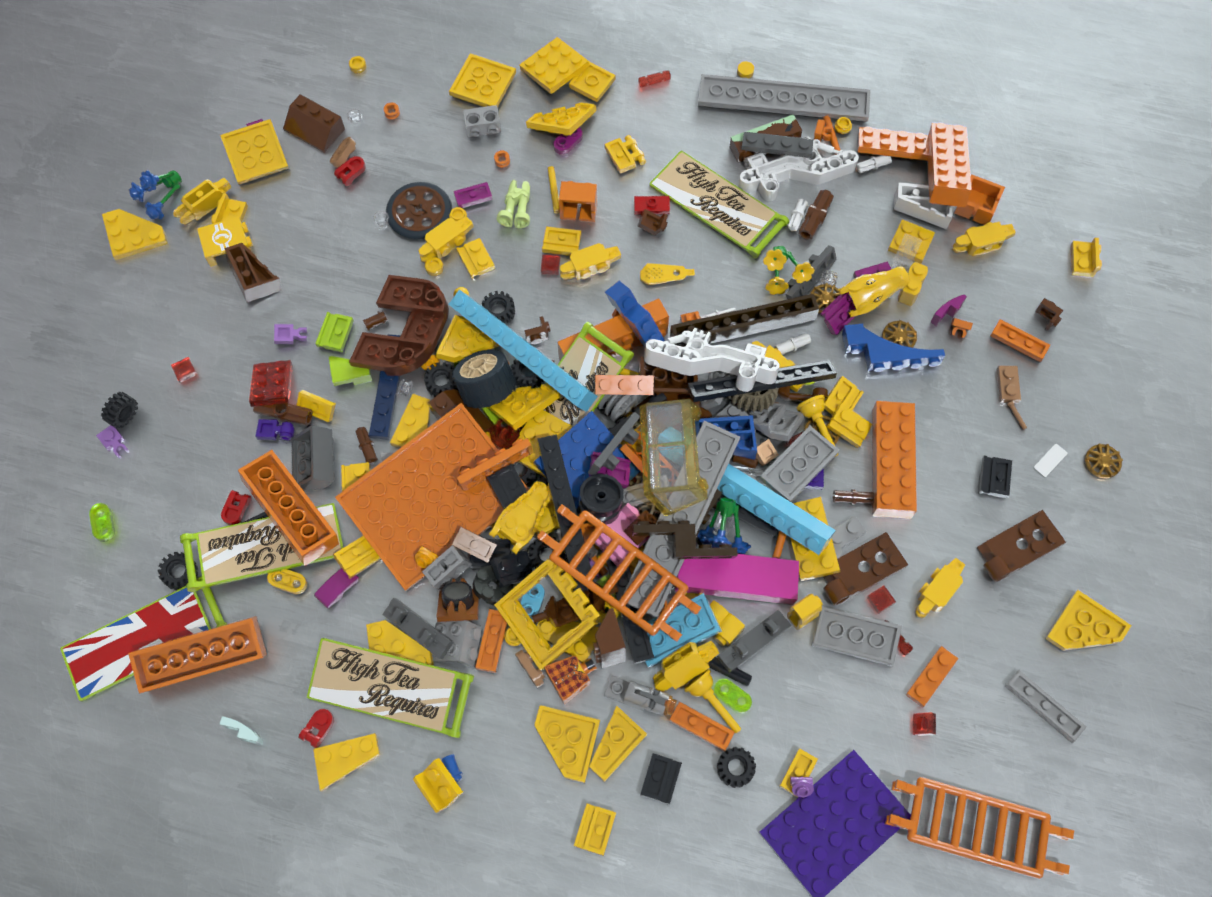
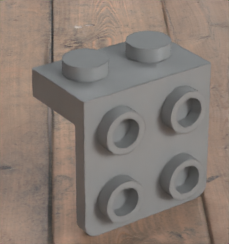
[432,620,482,667]

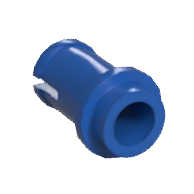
[442,754,463,783]

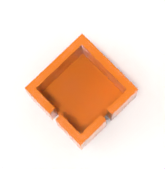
[954,174,1005,225]
[559,181,597,222]

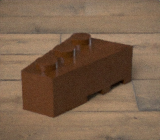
[224,243,282,302]

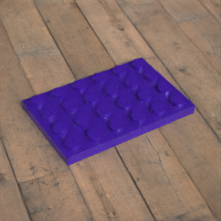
[759,750,911,897]

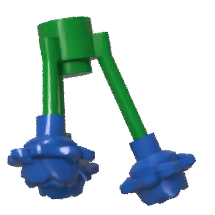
[129,170,182,220]
[697,498,751,555]

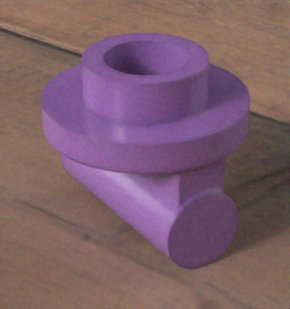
[790,777,814,797]

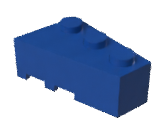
[693,415,757,460]

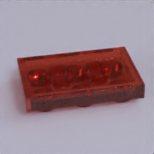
[249,360,293,407]

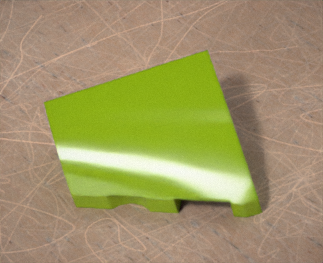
[329,356,372,386]

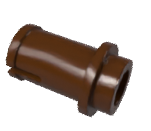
[363,311,388,330]
[733,455,759,470]

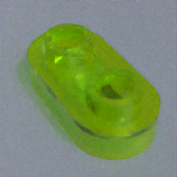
[89,503,115,542]
[714,679,752,714]

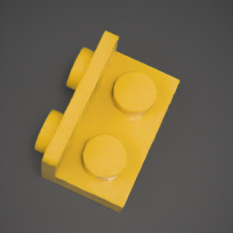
[211,193,248,224]
[1071,237,1102,277]
[413,758,463,813]

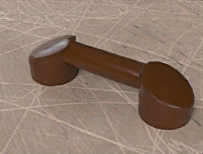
[778,386,828,401]

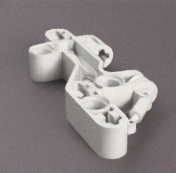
[738,136,859,202]
[644,328,779,392]

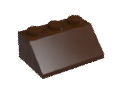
[283,94,345,153]
[638,356,698,394]
[428,389,496,432]
[592,608,626,669]

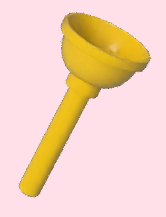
[796,395,839,457]
[683,669,741,733]

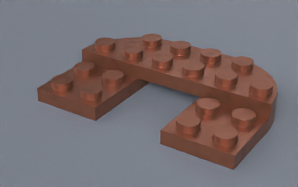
[349,275,449,376]

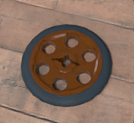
[386,182,452,240]

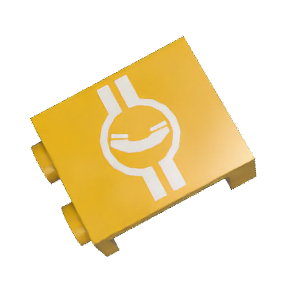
[197,216,253,267]

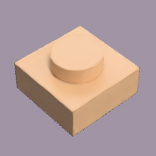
[756,439,779,466]

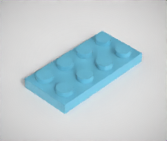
[645,594,722,667]

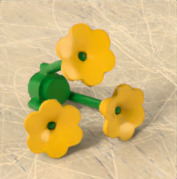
[763,246,815,295]

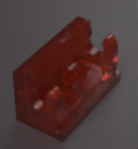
[489,418,520,450]

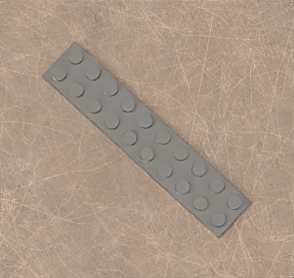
[698,74,871,122]
[624,421,740,618]

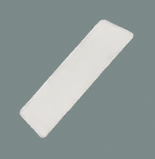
[1034,444,1068,477]

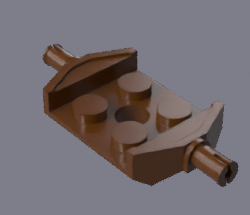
[532,582,619,628]

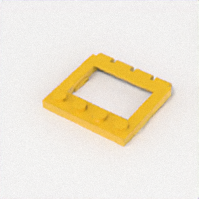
[494,559,600,670]

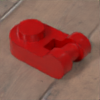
[334,156,366,186]
[221,490,252,525]
[298,709,334,748]

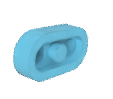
[520,583,545,621]

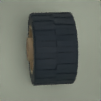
[452,349,516,408]

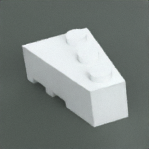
[894,183,952,229]

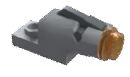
[604,676,677,716]

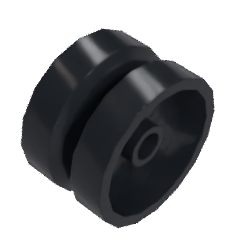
[578,474,624,525]

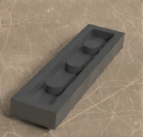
[742,132,814,158]

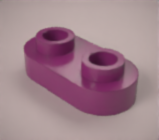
[554,127,582,155]

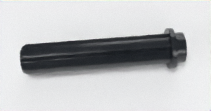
[708,657,752,686]

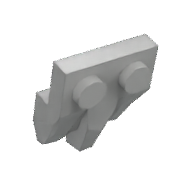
[749,403,804,442]

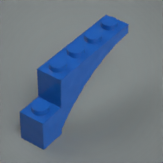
[605,280,665,348]
[842,323,945,372]

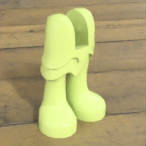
[496,180,530,229]

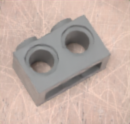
[463,105,501,137]
[422,545,472,590]

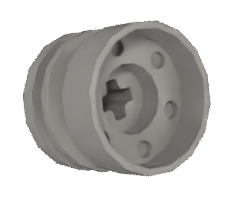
[597,394,641,422]

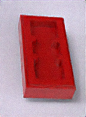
[634,196,670,215]

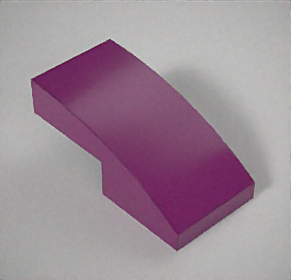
[931,295,967,326]
[314,568,359,609]

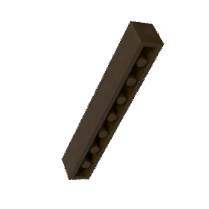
[670,294,819,347]

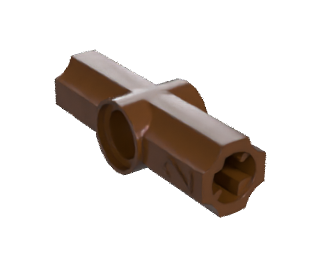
[798,189,834,240]
[253,396,313,426]

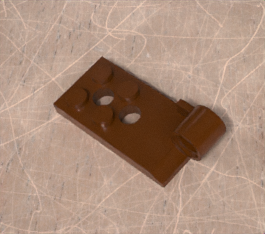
[977,510,1066,583]
[822,532,908,606]

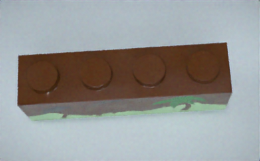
[729,115,802,163]

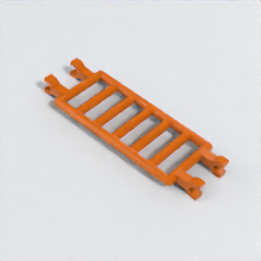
[537,504,702,641]
[885,777,1074,879]

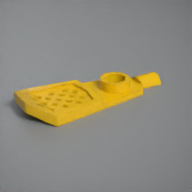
[640,263,695,285]

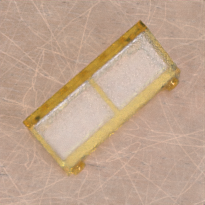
[640,399,709,516]

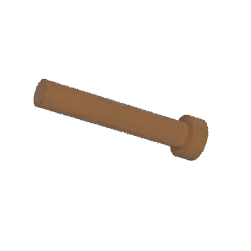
[1007,401,1027,430]

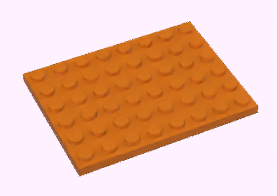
[335,403,529,591]

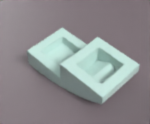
[220,716,264,745]

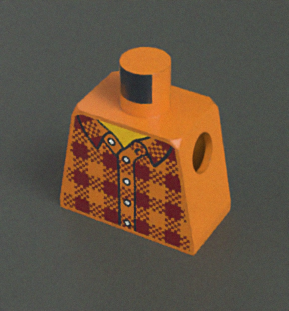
[544,655,597,705]

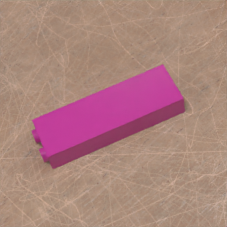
[674,554,799,605]

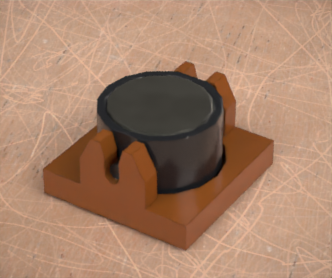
[436,578,480,622]

